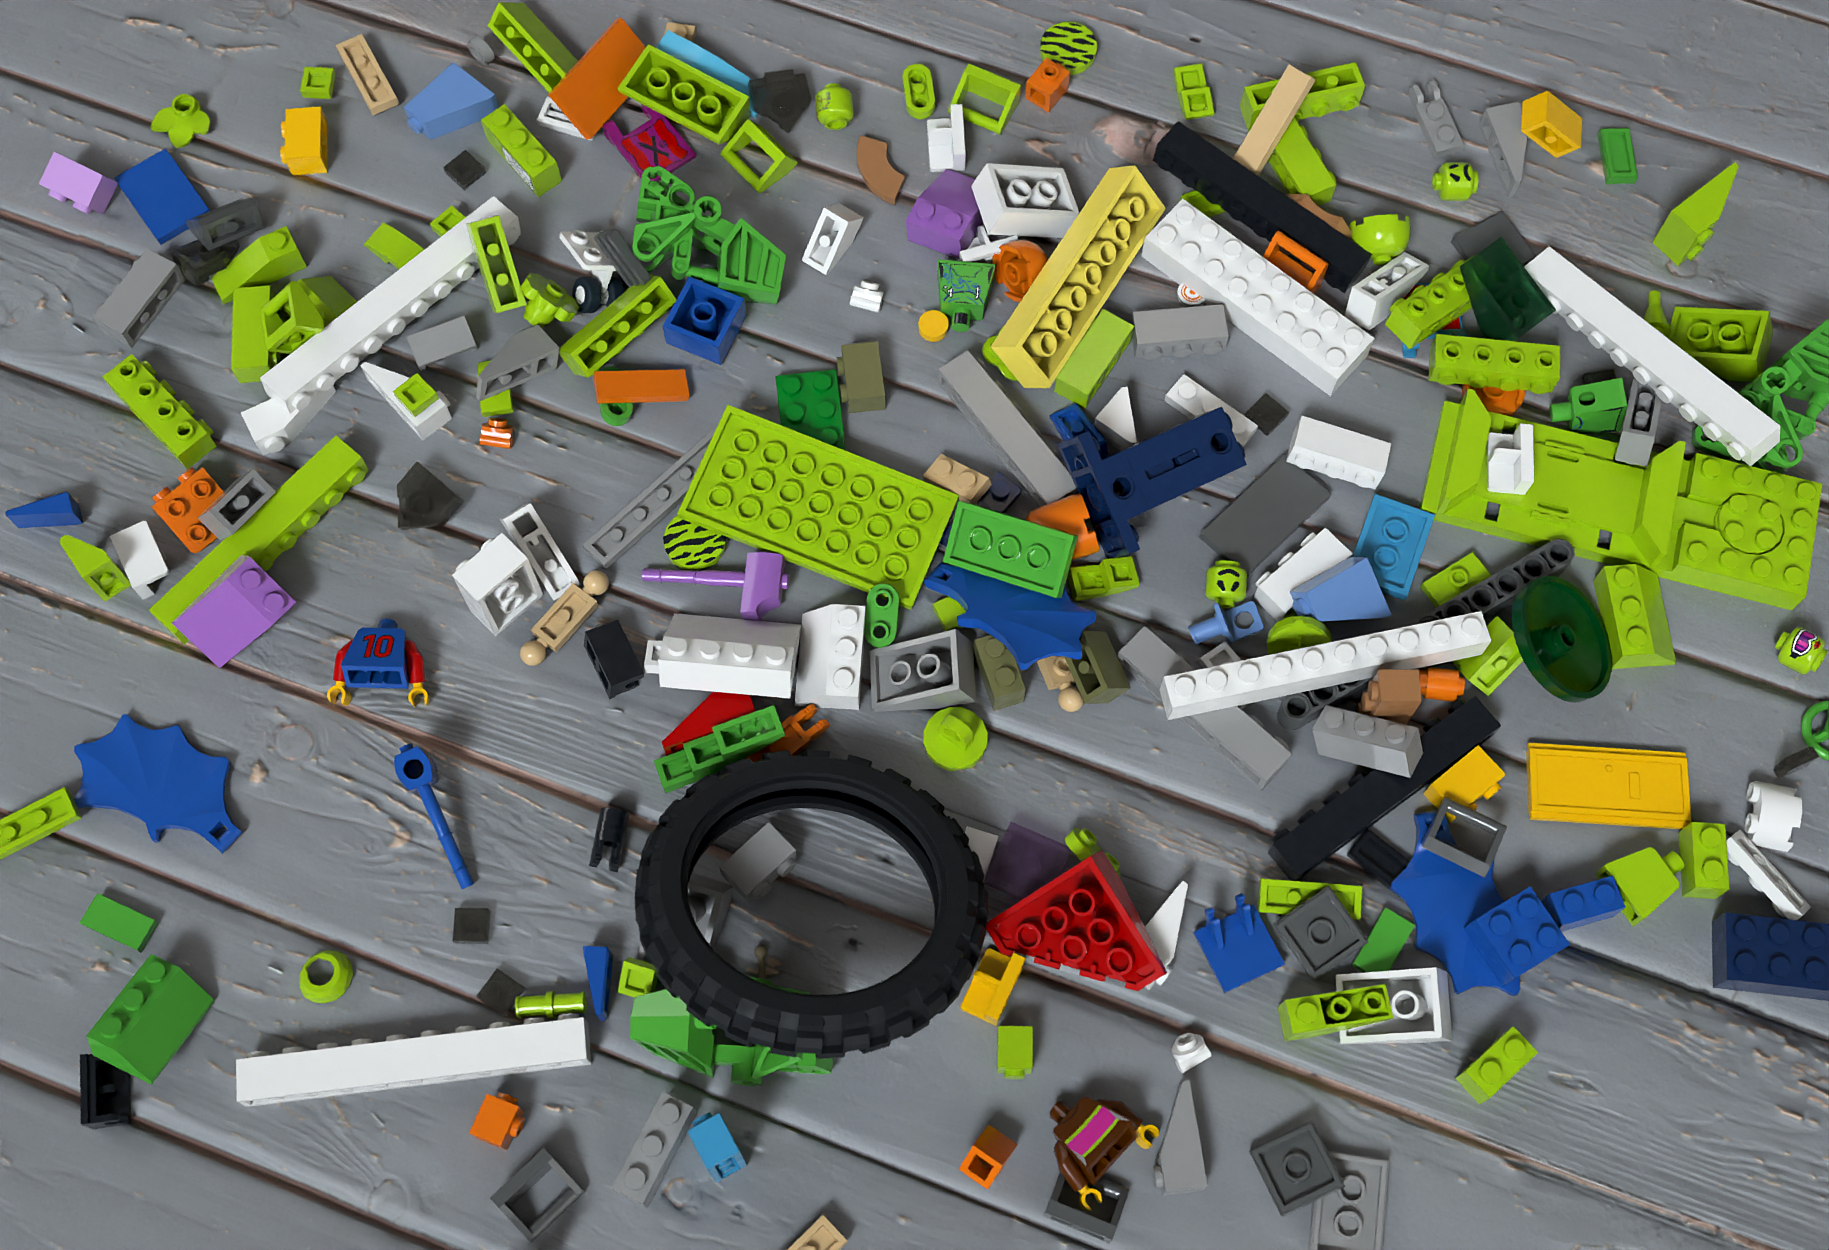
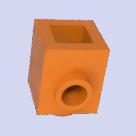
[1025,58,1070,112]
[469,1092,525,1151]
[958,1125,1018,1190]

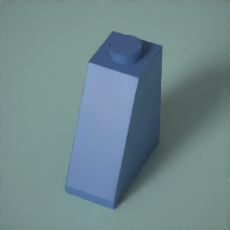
[404,62,499,140]
[1290,557,1392,622]

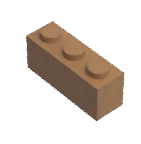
[1355,670,1422,725]

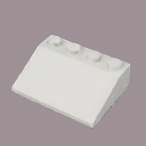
[659,613,801,698]

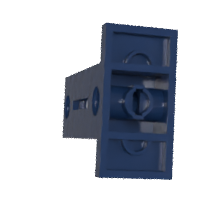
[1057,407,1247,559]

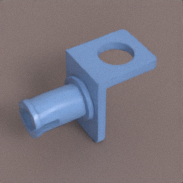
[1188,601,1264,645]

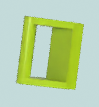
[948,63,1021,135]
[720,118,798,193]
[260,281,324,354]
[60,535,131,602]

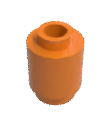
[1418,667,1465,702]

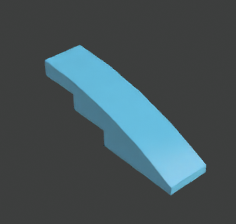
[656,30,770,118]

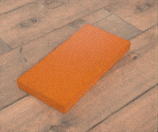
[548,17,646,140]

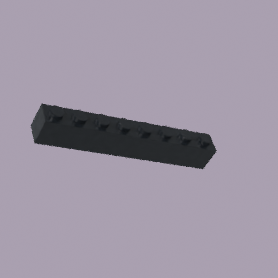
[1153,121,1372,294]
[1268,696,1501,881]

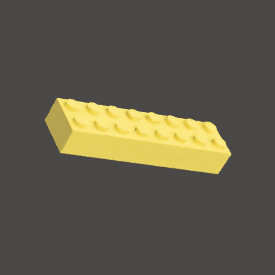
[991,165,1166,388]

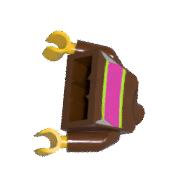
[1049,1097,1159,1211]

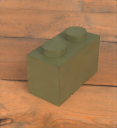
[836,341,885,413]
[1065,631,1131,704]
[973,635,1026,711]

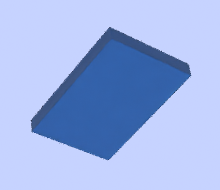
[114,148,210,245]

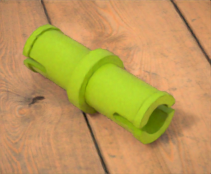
[515,991,587,1018]

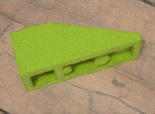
[211,226,307,304]

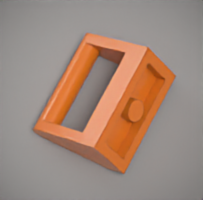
[1263,230,1328,294]

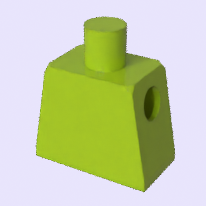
[1595,847,1685,927]

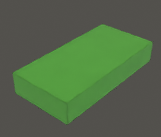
[1597,128,1638,184]
[80,893,158,953]
[1351,907,1415,973]

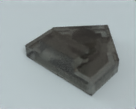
[748,69,812,134]
[170,239,240,286]
[397,461,465,530]

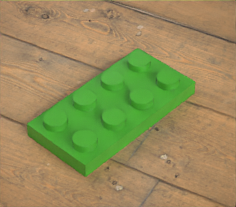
[943,501,1078,598]

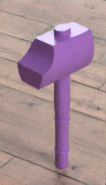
[642,552,789,621]

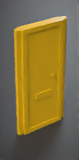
[1526,743,1691,830]

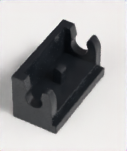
[584,620,644,699]
[80,1054,131,1130]

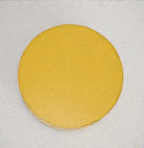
[918,310,949,342]

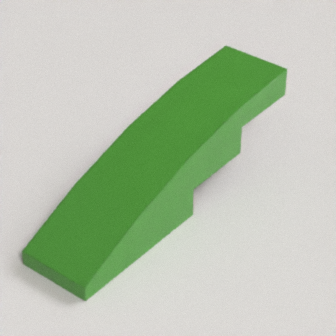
[654,705,785,794]

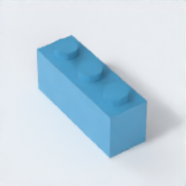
[687,1112,747,1183]

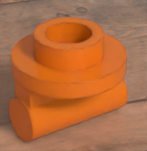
[479,418,513,449]

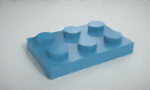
[1352,494,1435,601]

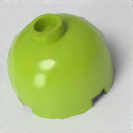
[1349,214,1411,265]

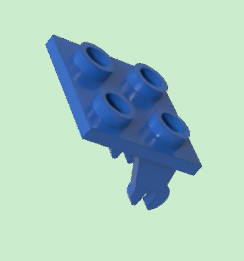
[1193,893,1285,993]

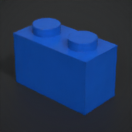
[1541,876,1626,932]

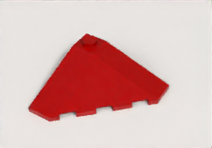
[986,850,1167,991]

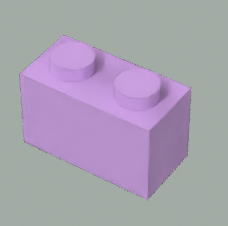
[39,152,118,215]

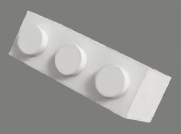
[1286,416,1391,490]
[1254,528,1353,622]

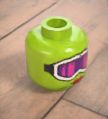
[1774,627,1829,675]

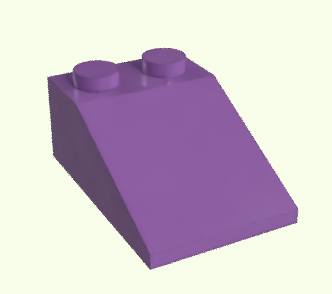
[905,169,983,259]
[172,555,296,668]

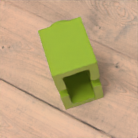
[1678,822,1730,899]
[1455,1026,1539,1105]

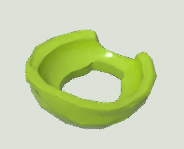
[299,950,353,1003]

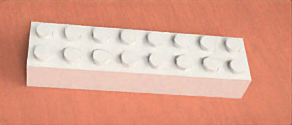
[1141,199,1375,396]

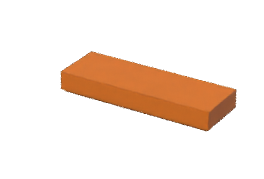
[593,369,690,404]

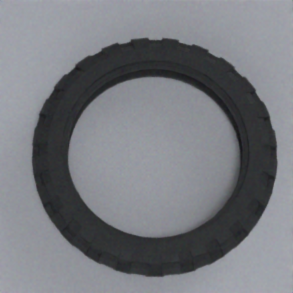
[634,749,989,1059]

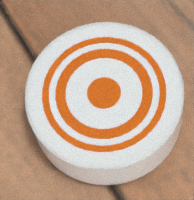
[1177,283,1205,307]

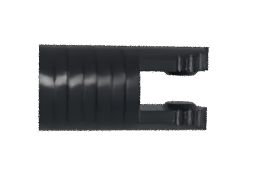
[589,807,629,873]

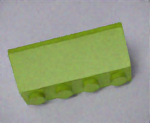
[618,44,750,145]

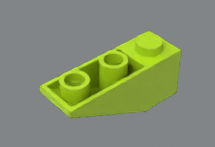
[1277,984,1394,1042]

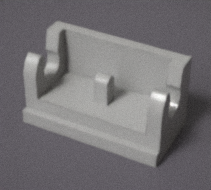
[407,316,478,371]

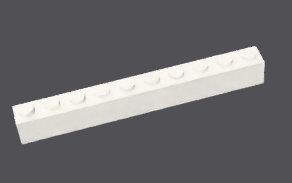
[260,196,521,414]
[1522,246,1781,466]
[1160,611,1491,720]
[236,1013,591,1107]

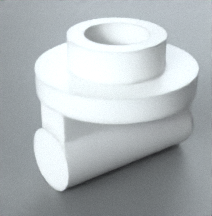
[850,280,884,313]
[1171,1033,1212,1073]

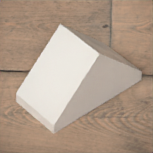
[1094,387,1137,450]

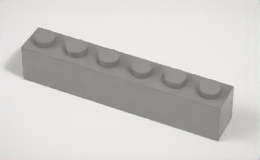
[938,350,1079,507]
[1117,626,1292,791]

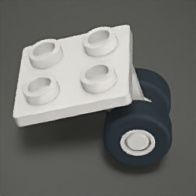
[559,230,625,313]

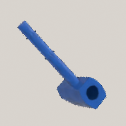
[394,743,474,889]

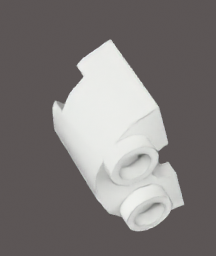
[1744,781,1802,852]

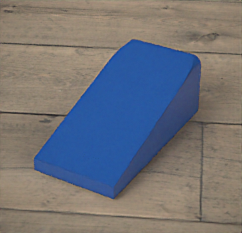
[1050,403,1108,459]
[5,492,83,528]
[583,946,613,1022]

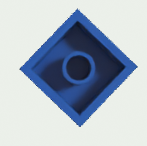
[662,277,747,365]
[1464,886,1570,986]

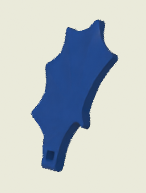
[924,563,1096,670]
[74,714,243,854]
[1390,809,1520,996]

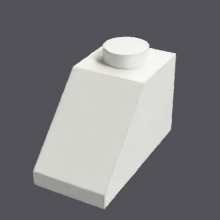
[802,203,864,275]

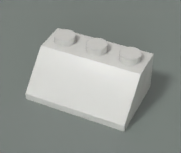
[795,604,866,710]

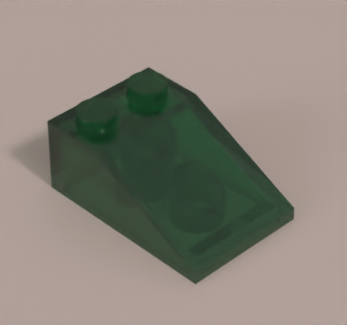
[1460,237,1556,341]

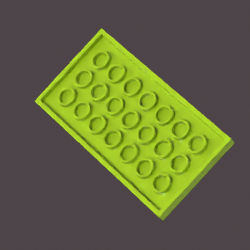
[677,404,959,610]

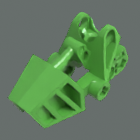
[632,166,786,305]
[1691,319,1829,474]
[630,977,833,1086]

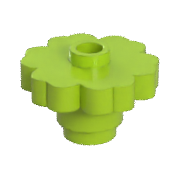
[520,273,579,329]

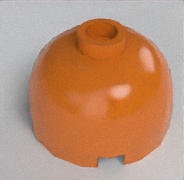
[992,240,1049,302]

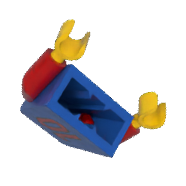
[327,618,430,708]

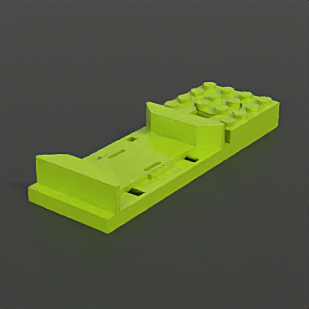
[1419,389,1822,611]

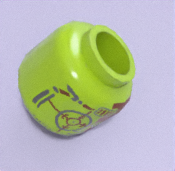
[815,83,854,130]

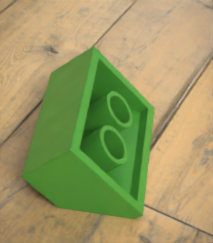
[86,954,214,1085]

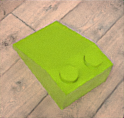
[1652,162,1739,266]
[1667,307,1773,382]

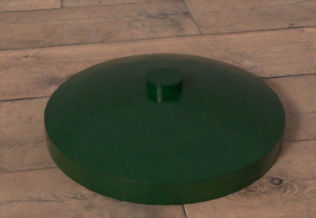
[1512,576,1612,702]

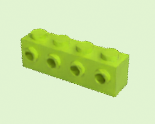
[487,2,578,93]
[1239,62,1365,131]
[1385,255,1501,349]
[559,275,677,378]
[1429,334,1560,394]
[102,354,217,470]

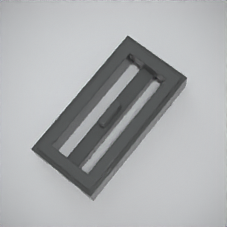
[593,229,651,287]

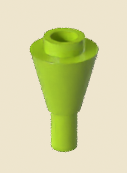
[1643,290,1671,337]

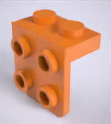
[150,467,224,553]

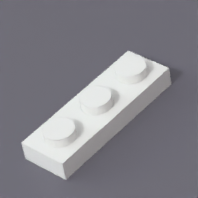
[1164,374,1258,447]
[1726,830,1811,920]

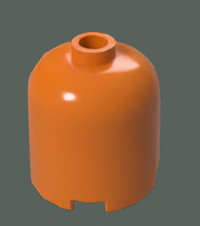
[1026,493,1100,560]

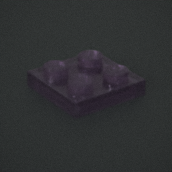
[984,821,1071,900]

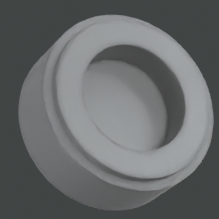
[467,35,495,65]

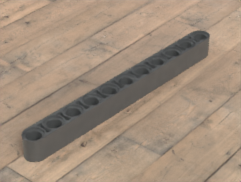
[1277,539,1575,730]

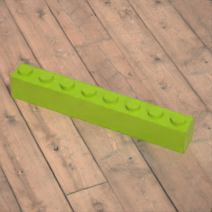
[149,435,369,645]

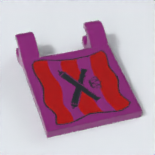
[603,104,696,182]

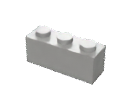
[92,249,185,348]
[1131,304,1229,360]
[1615,376,1662,467]
[1312,705,1423,778]
[612,1091,697,1209]

